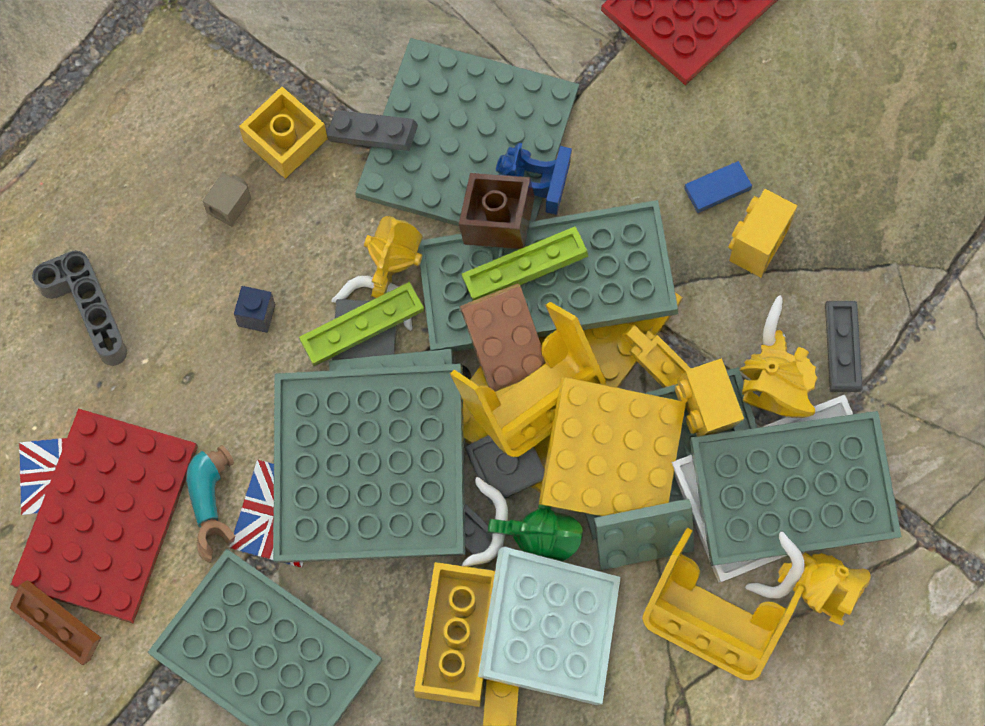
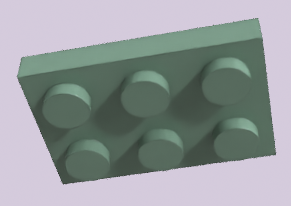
[594,499,694,570]

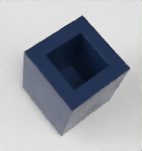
[234,286,275,333]

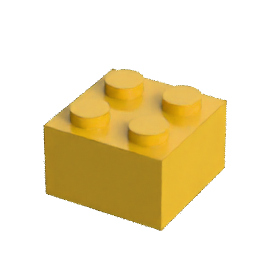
[239,87,327,179]
[728,189,798,278]
[675,358,744,437]

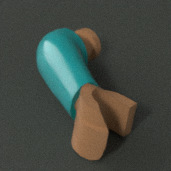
[186,445,236,563]

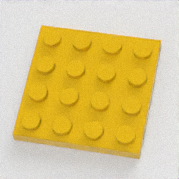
[539,377,686,516]

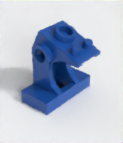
[496,143,572,215]

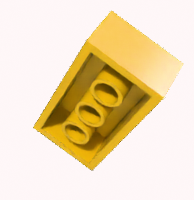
[414,562,495,707]

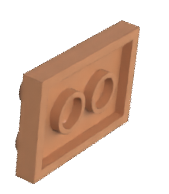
[459,283,546,392]

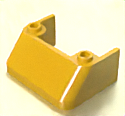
[450,302,606,457]
[642,528,804,681]

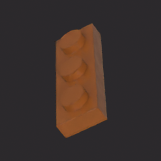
[10,580,101,665]

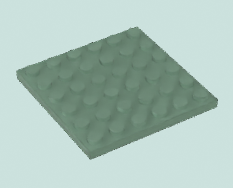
[355,38,579,226]
[273,364,465,563]

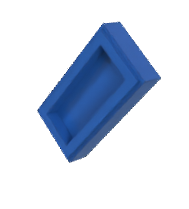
[684,161,752,213]

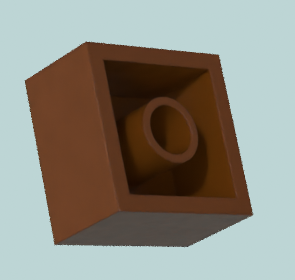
[459,173,535,249]

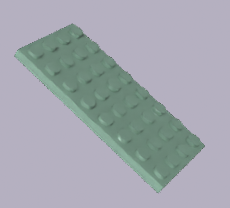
[418,200,678,352]

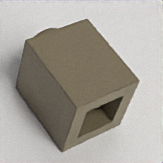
[203,172,251,227]

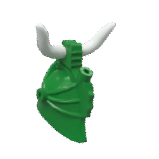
[462,477,583,567]

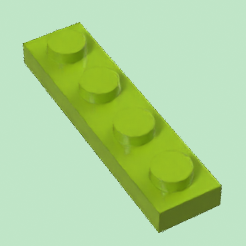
[461,226,589,301]
[299,282,424,366]

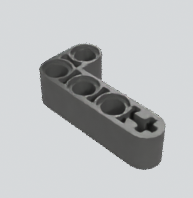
[32,250,127,366]

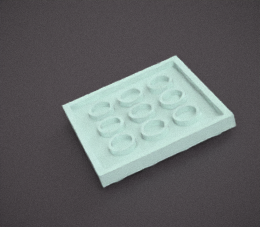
[478,547,620,705]

